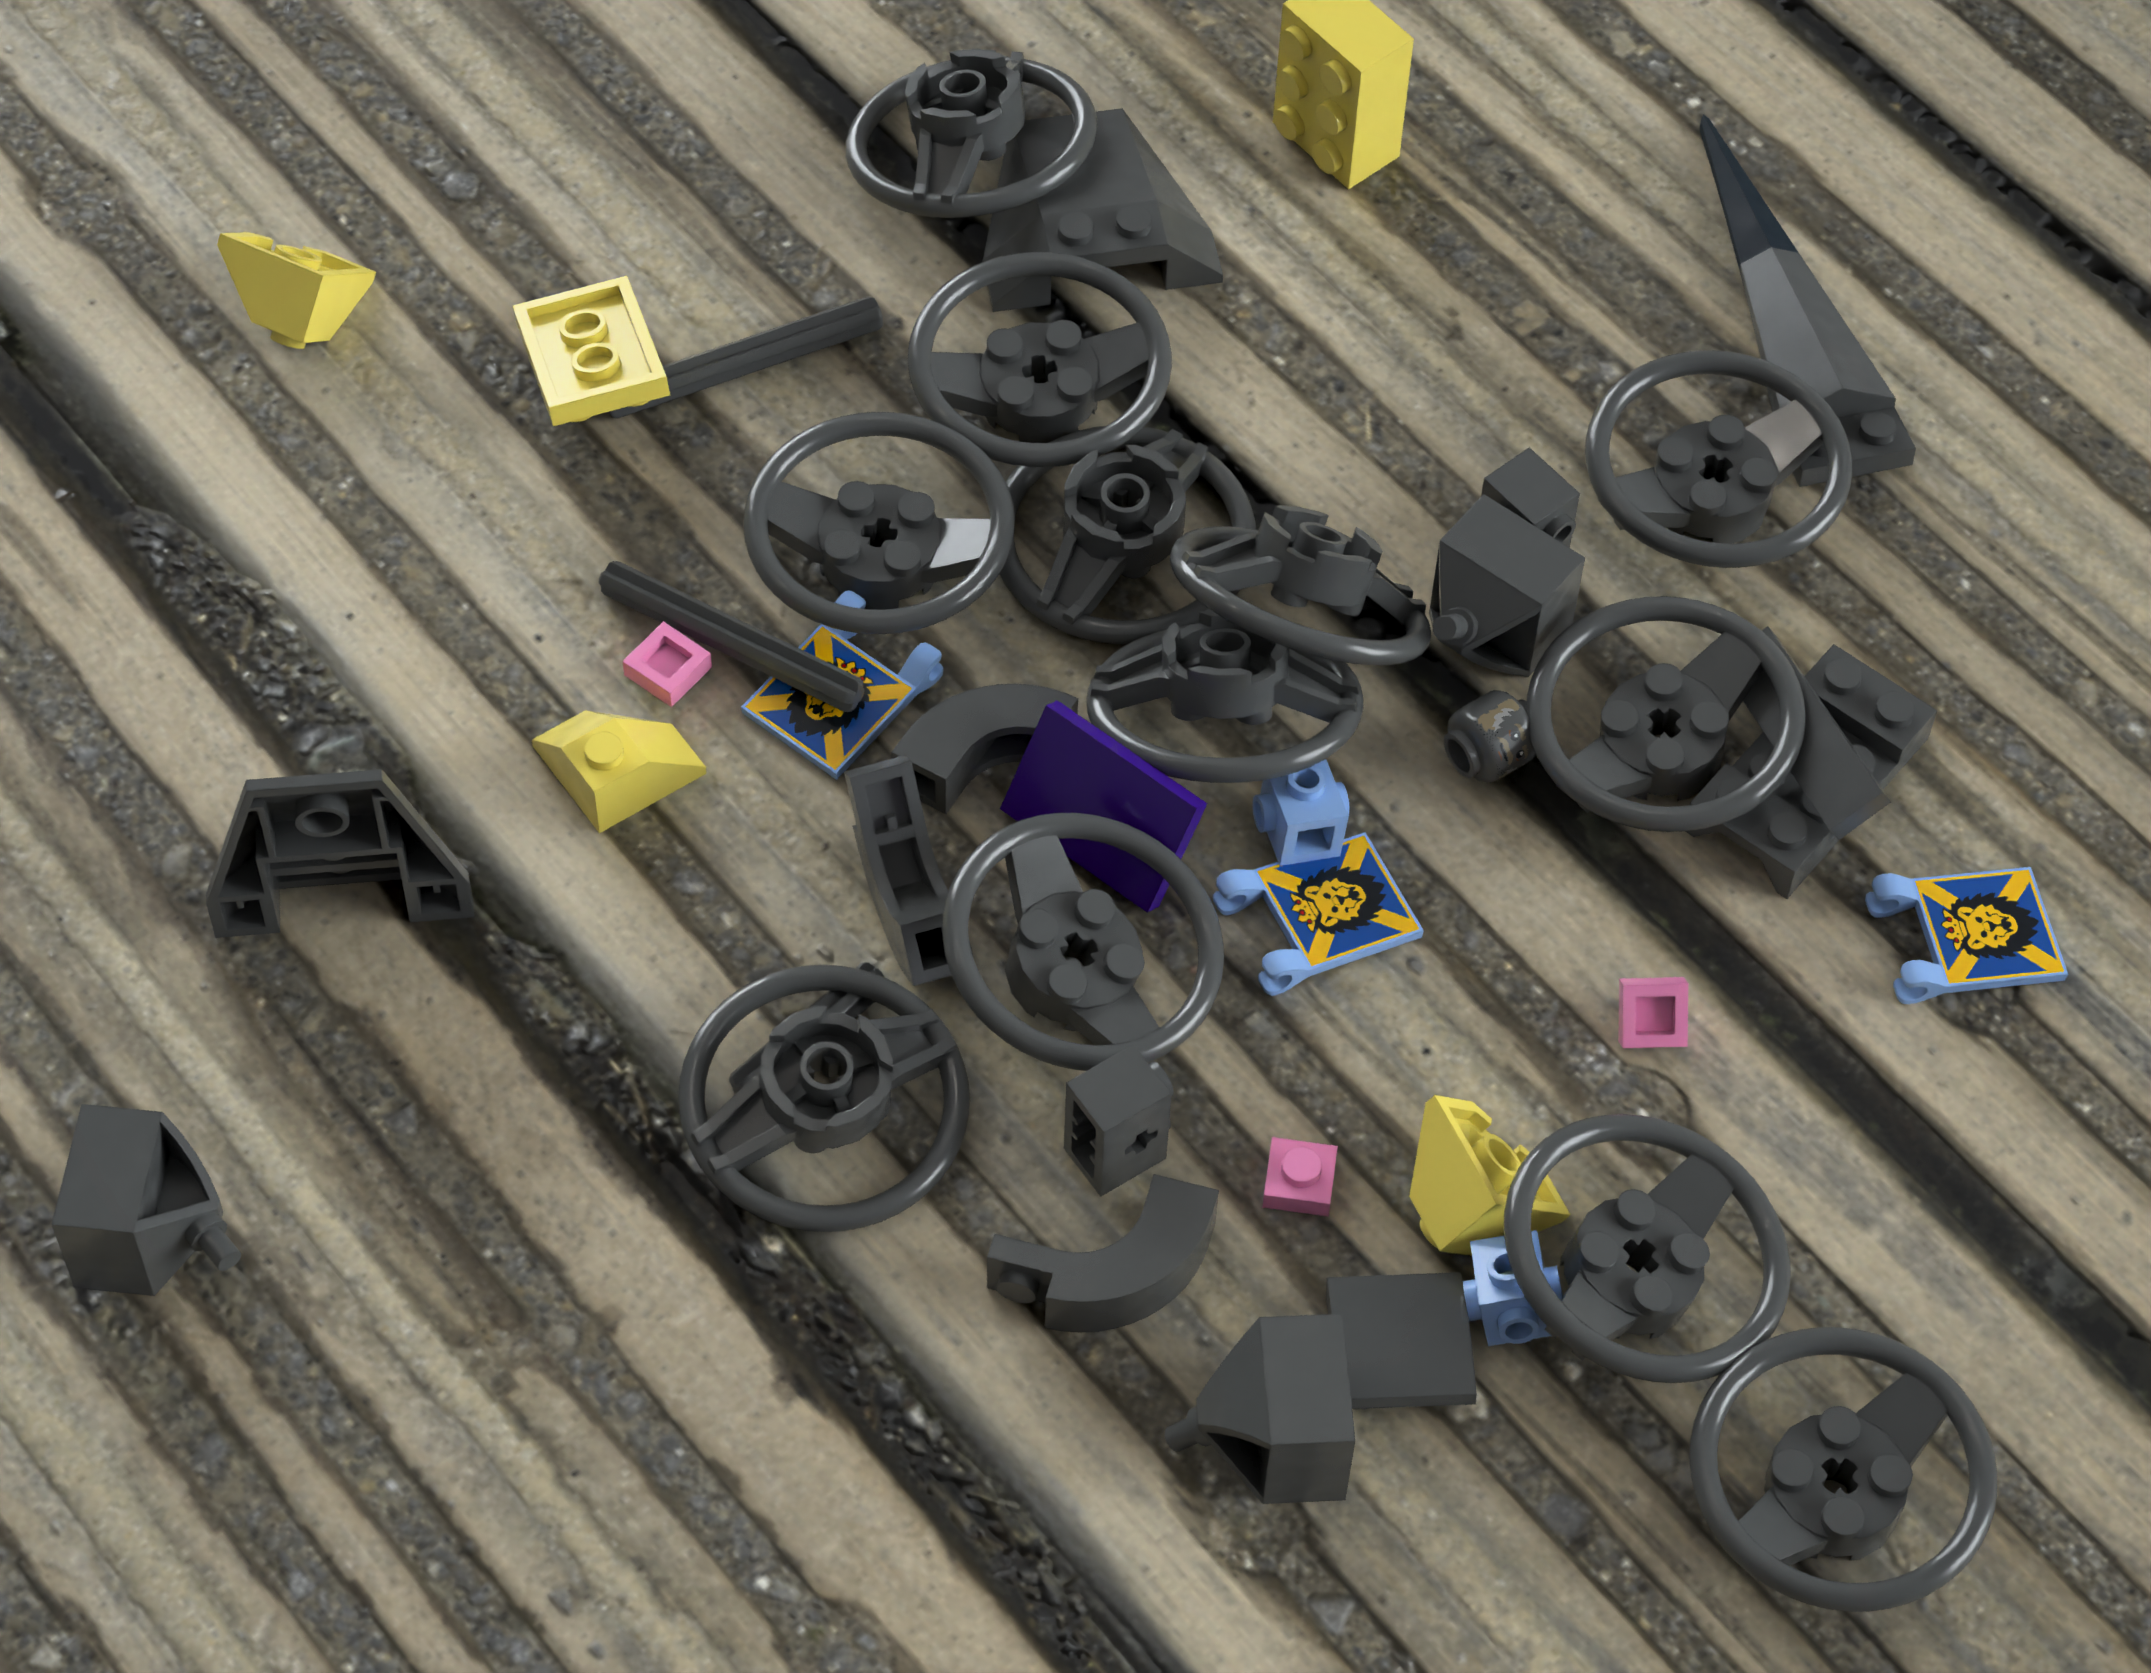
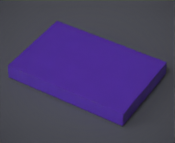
[1000,700,1208,913]

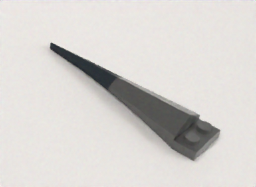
[1699,114,1916,487]

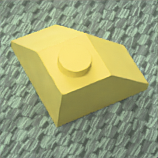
[217,232,376,349]
[532,710,706,834]
[1409,1095,1571,1256]

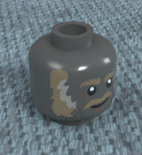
[1443,690,1536,783]

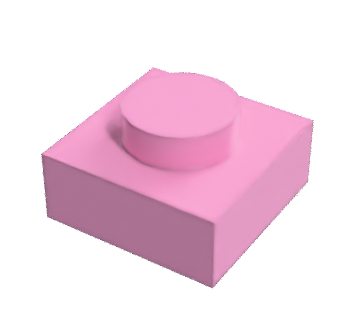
[623,621,712,707]
[1618,977,1689,1048]
[1262,1137,1338,1217]

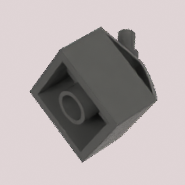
[1429,494,1585,677]
[51,1104,241,1296]
[1165,1314,1355,1504]

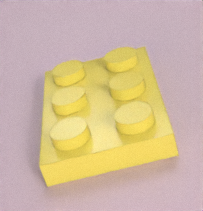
[513,276,670,426]

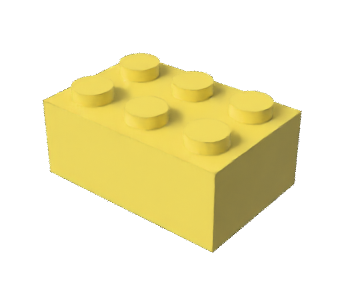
[1273,0,1414,190]

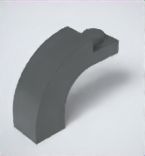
[891,683,1078,814]
[844,755,974,986]
[987,1174,1219,1333]

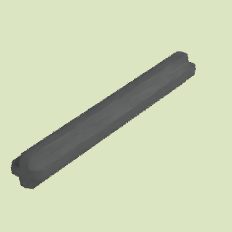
[609,296,883,419]
[598,561,865,712]

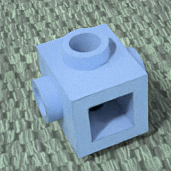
[1252,759,1349,866]
[1463,1230,1563,1346]

